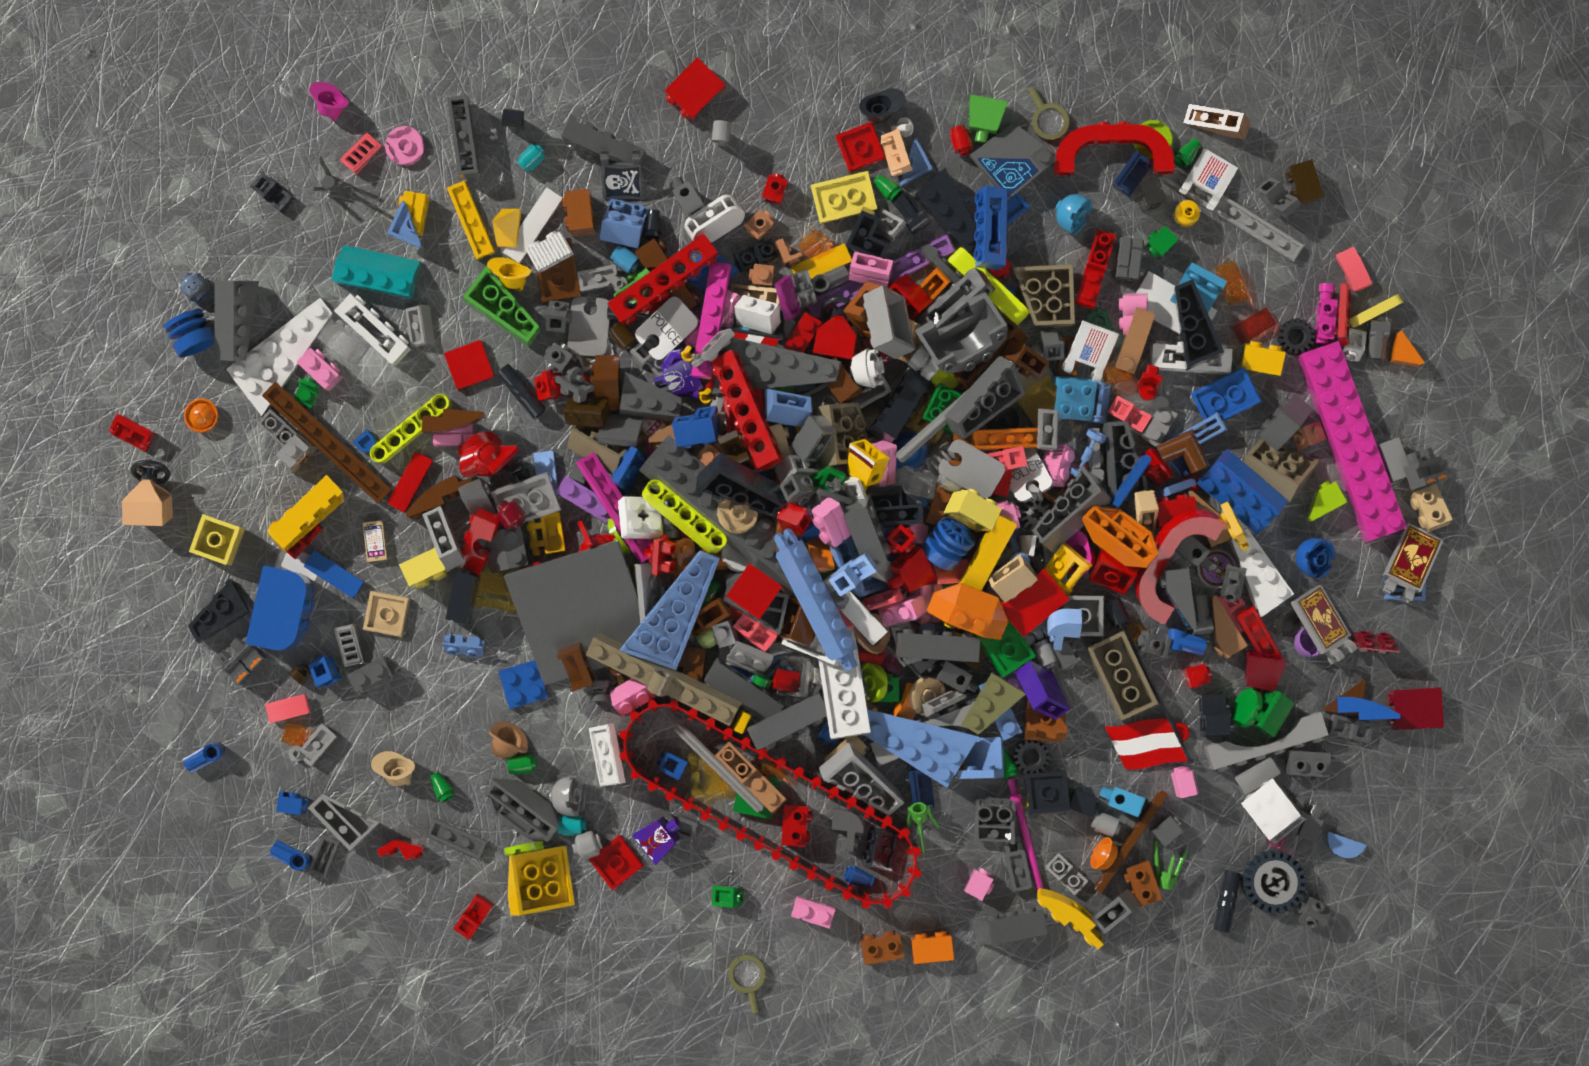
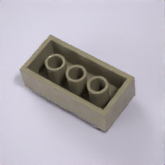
[1085,631,1158,721]

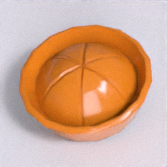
[184,398,218,433]
[1090,837,1118,870]

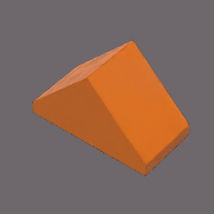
[919,267,951,301]
[1389,330,1425,367]

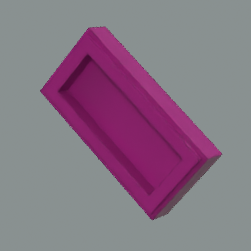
[774,276,801,321]

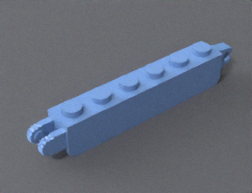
[774,528,858,671]

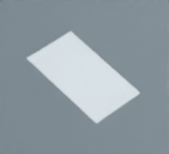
[281,552,317,581]

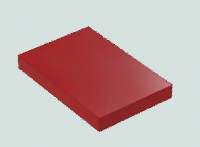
[1001,568,1070,637]

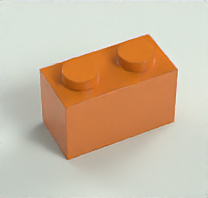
[911,931,954,964]

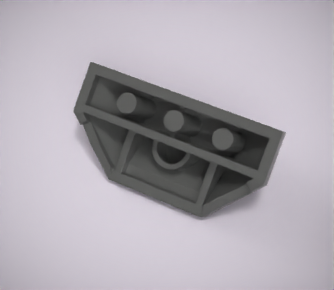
[485,778,559,841]

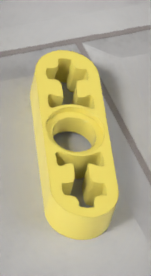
[1350,294,1403,329]

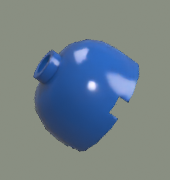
[1296,538,1335,578]

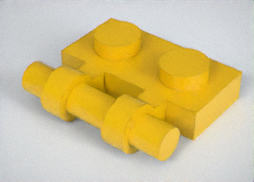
[1221,501,1249,551]
[526,512,566,556]

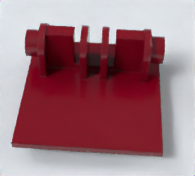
[1353,631,1400,654]

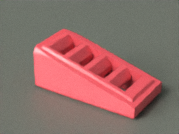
[340,133,382,175]

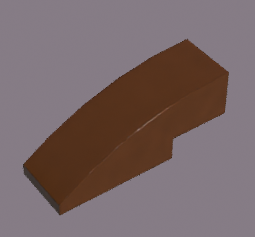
[422,409,486,433]
[691,597,732,636]

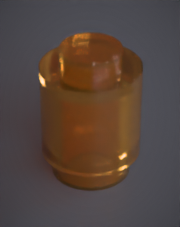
[797,229,827,257]

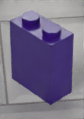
[1015,661,1071,720]

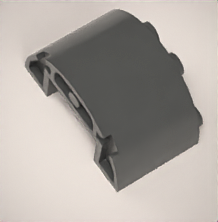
[915,290,1008,373]

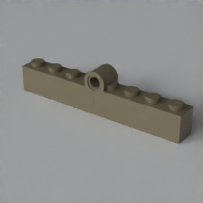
[586,632,742,726]

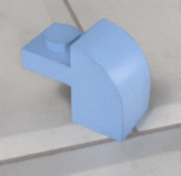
[829,552,878,596]
[1047,609,1082,650]

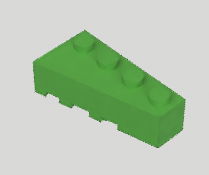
[463,266,540,348]

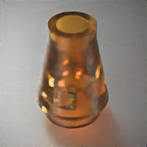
[1103,366,1133,386]

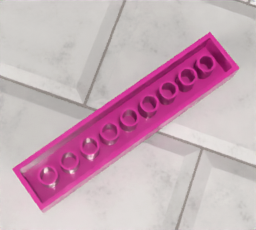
[1297,341,1407,542]

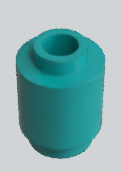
[516,144,546,172]
[557,815,587,836]

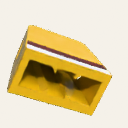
[847,439,890,491]

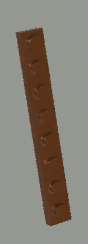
[262,381,392,504]

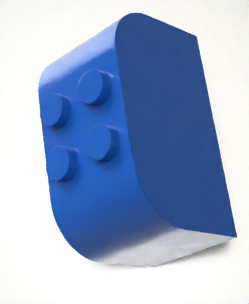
[245,565,315,650]

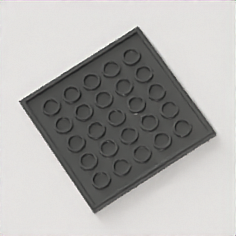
[504,540,640,685]

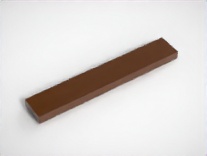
[1093,789,1168,893]

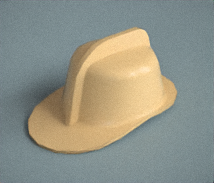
[371,751,415,786]

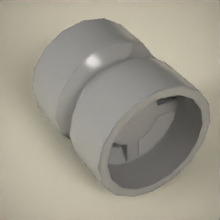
[907,344,939,381]

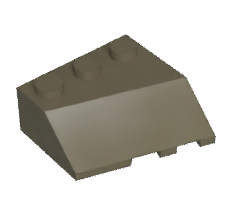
[1013,264,1075,328]
[813,403,873,468]
[567,425,649,474]
[1243,438,1321,503]

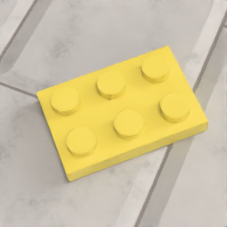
[810,171,877,224]

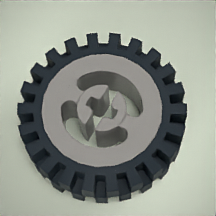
[1241,850,1307,914]

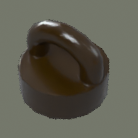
[288,664,310,686]

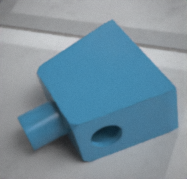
[1099,786,1146,817]

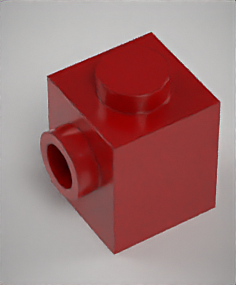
[762,173,788,206]
[777,502,812,536]
[1182,663,1212,688]

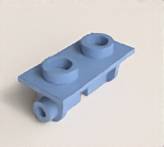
[1086,382,1111,424]
[443,634,485,658]

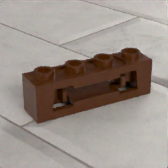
[954,318,1027,391]

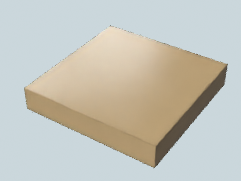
[363,591,410,637]

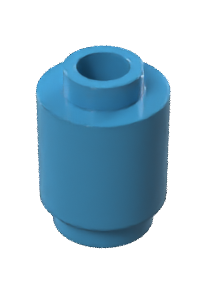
[610,245,641,274]

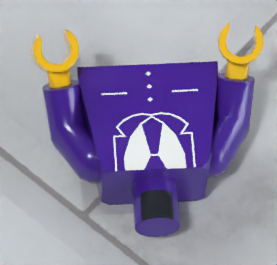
[653,346,713,403]

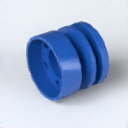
[164,309,215,358]
[921,517,975,571]

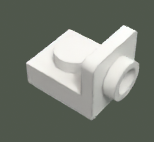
[1342,328,1367,362]

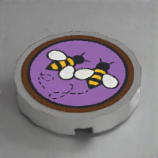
[1196,549,1236,589]

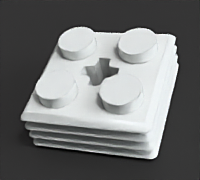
[618,497,663,539]

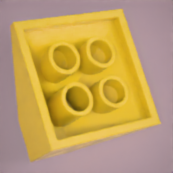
[508,845,575,916]

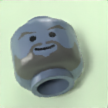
[180,273,210,302]

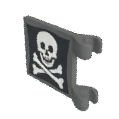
[600,150,643,199]

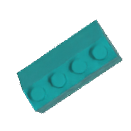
[332,245,421,300]

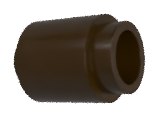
[608,322,637,351]

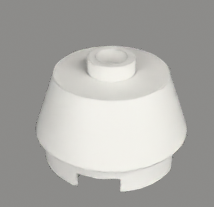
[851,348,885,388]

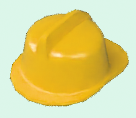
[487,257,531,291]

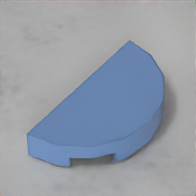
[1326,831,1366,858]

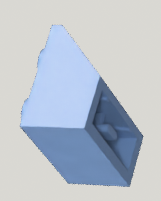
[600,199,649,248]
[764,389,812,427]

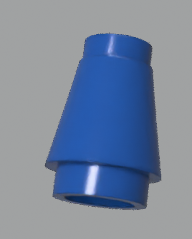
[843,865,874,888]

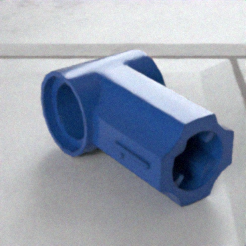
[1167,628,1207,656]
[183,742,225,774]
[269,840,312,870]

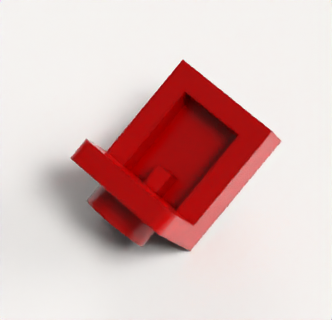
[772,668,801,692]

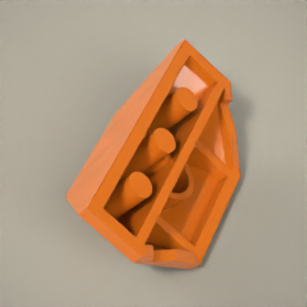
[1082,505,1159,568]
[926,583,1008,640]

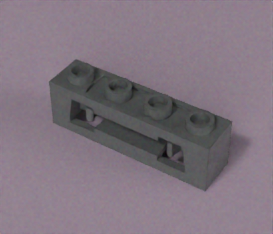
[447,95,481,180]
[917,267,996,329]

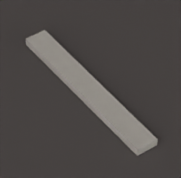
[1160,164,1305,263]

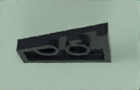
[188,578,250,644]

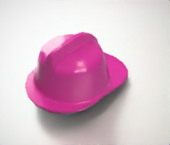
[309,82,349,121]
[1065,530,1096,577]

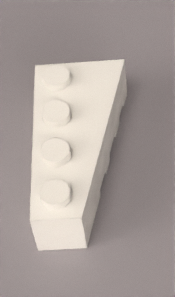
[1228,529,1294,617]

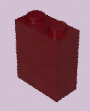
[1386,687,1444,730]

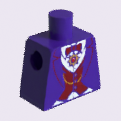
[631,816,682,865]

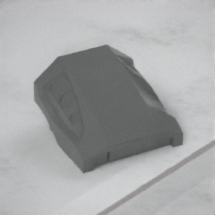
[975,798,1016,844]

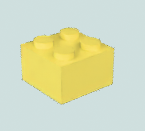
[944,489,1002,532]
[189,514,245,566]
[399,548,451,589]

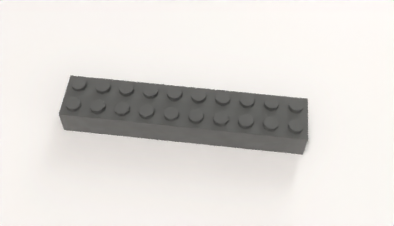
[639,435,811,599]

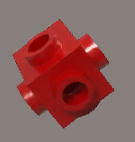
[534,370,566,401]
[886,524,915,555]

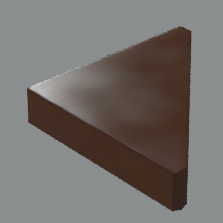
[1323,680,1366,717]

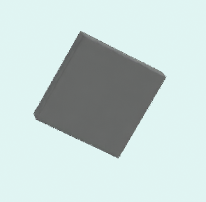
[597,414,643,447]

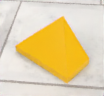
[492,209,522,248]

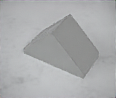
[875,208,906,243]

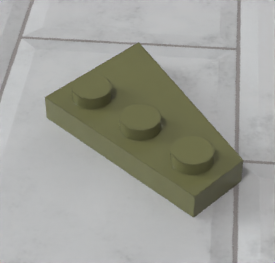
[962,672,1026,735]

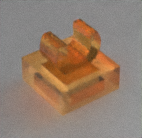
[281,722,307,746]

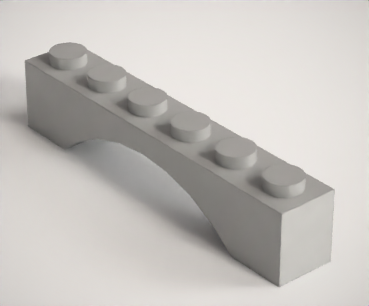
[870,698,976,766]
[1204,712,1328,772]

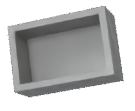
[863,285,915,359]

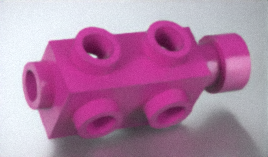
[1314,283,1339,344]

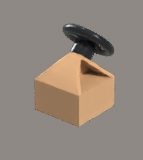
[122,460,173,526]

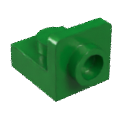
[294,377,321,409]
[712,885,744,908]

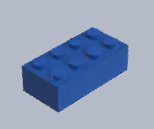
[1197,449,1288,535]

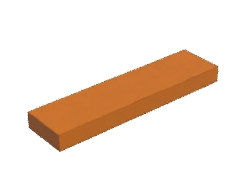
[971,428,1038,450]

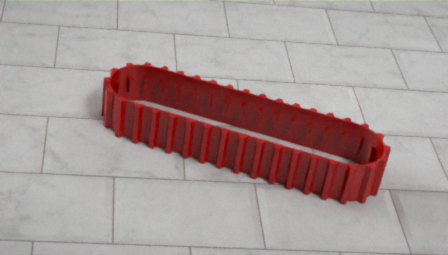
[619,699,922,909]

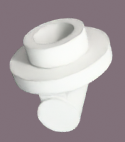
[891,117,913,137]

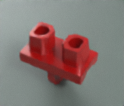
[1136,365,1163,401]
[1139,447,1174,487]
[644,535,676,575]

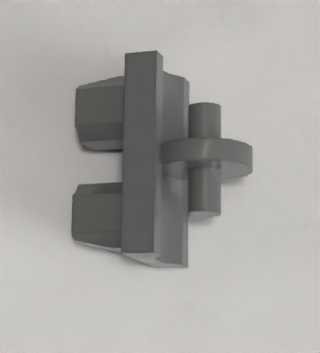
[789,269,818,309]
[555,367,594,403]
[813,478,853,512]
[1220,564,1247,602]

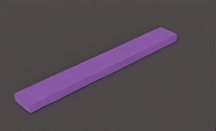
[807,234,956,319]

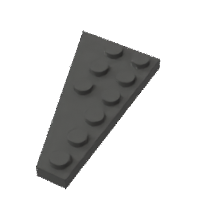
[712,337,841,394]

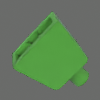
[969,95,1008,144]

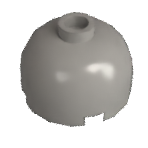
[549,776,586,816]

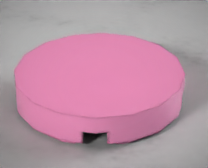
[385,126,425,166]

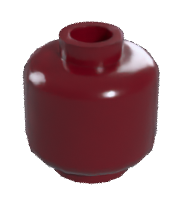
[496,500,526,530]

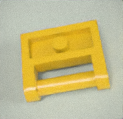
[1044,543,1092,596]

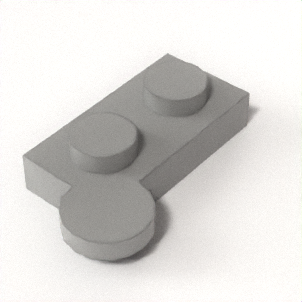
[577,264,628,292]
[691,328,735,367]
[1140,396,1178,448]
[289,723,338,767]

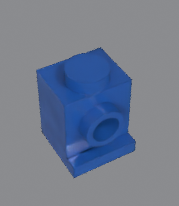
[308,655,343,687]
[816,721,839,748]
[656,751,688,780]
[276,791,309,815]

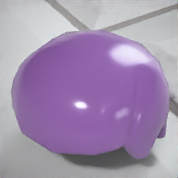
[1294,628,1320,657]

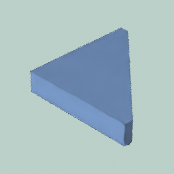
[900,138,934,187]
[387,201,422,249]
[1154,478,1197,500]

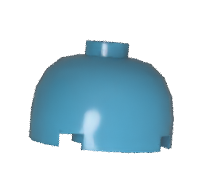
[1055,194,1093,234]

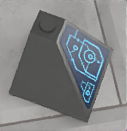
[970,122,1056,201]
[1160,568,1197,630]

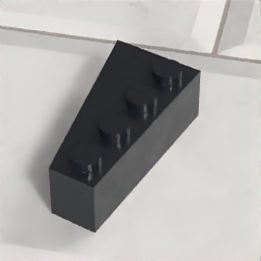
[1174,279,1224,371]

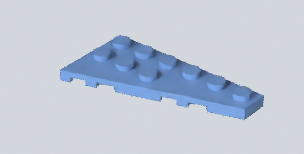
[619,551,720,670]
[863,709,979,787]

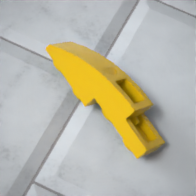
[1037,888,1104,950]

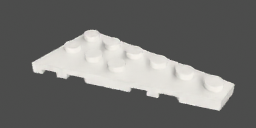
[226,298,333,416]

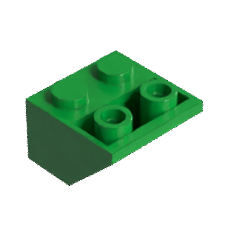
[1252,691,1295,738]

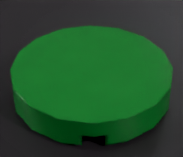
[1231,688,1263,728]

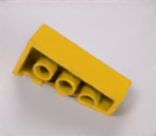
[267,475,345,553]

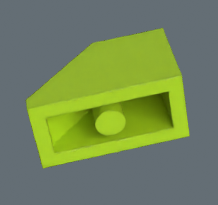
[1307,480,1347,522]

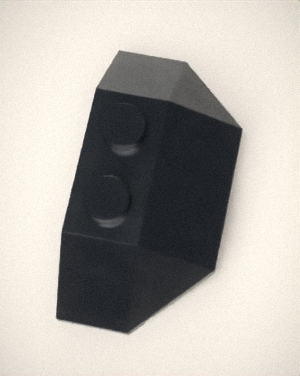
[843,485,924,528]

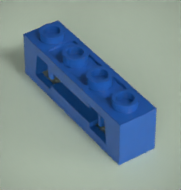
[974,186,1007,271]

